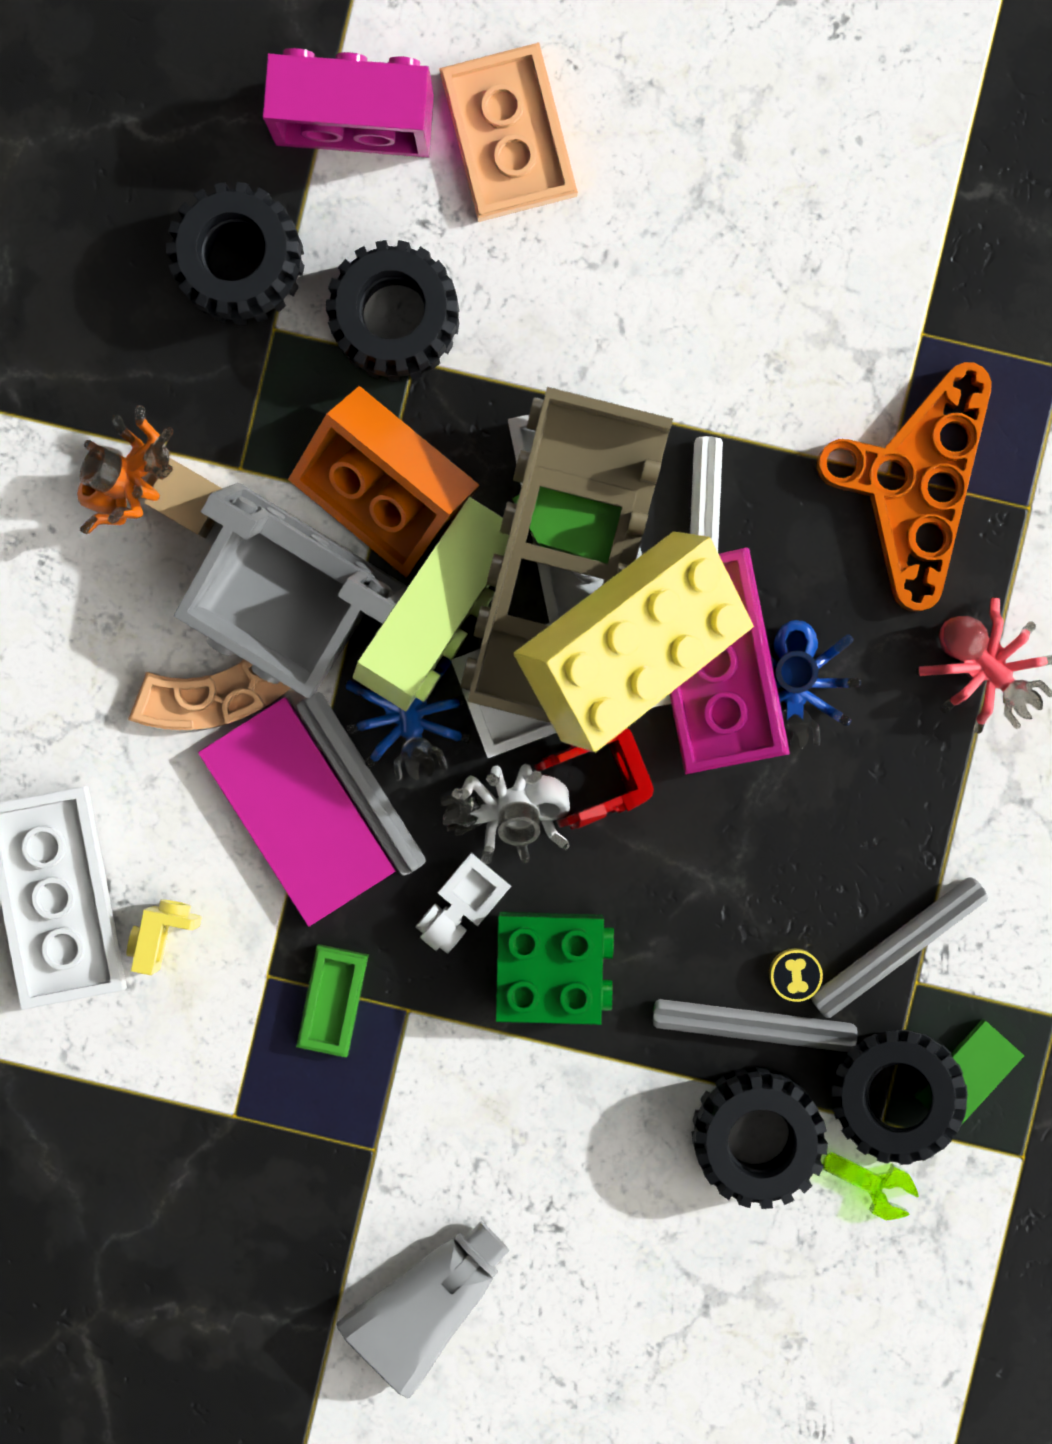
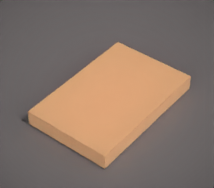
[439,42,578,222]

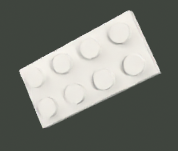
[0,786,127,1010]

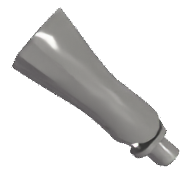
[337,1221,510,1398]

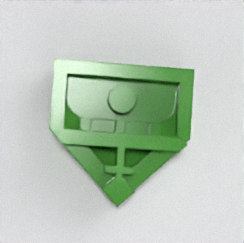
[512,487,622,564]

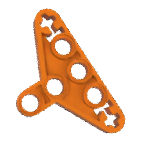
[817,362,992,612]

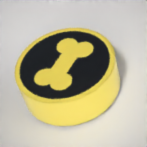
[769,948,823,1002]

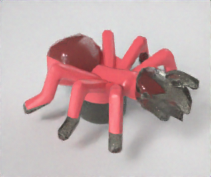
[916,596,1052,734]

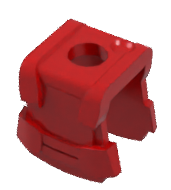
[534,728,654,830]

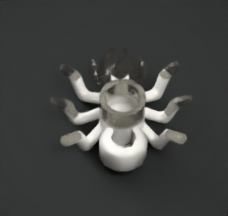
[441,764,570,864]

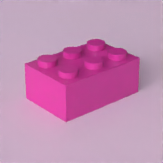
[263,48,434,158]

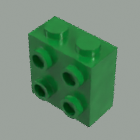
[496,912,614,1025]

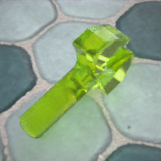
[822,1152,919,1220]

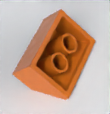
[288,386,479,578]

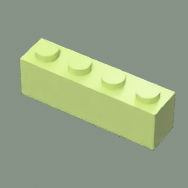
[353,497,509,712]

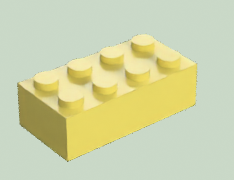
[513,531,754,752]

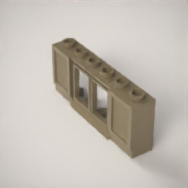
[460,387,673,723]

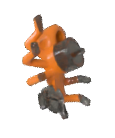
[77,405,174,534]

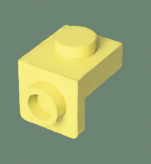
[126,899,202,975]

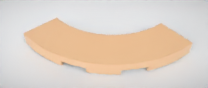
[128,659,291,730]

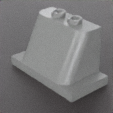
[173,483,408,699]

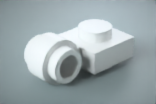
[416,852,511,953]

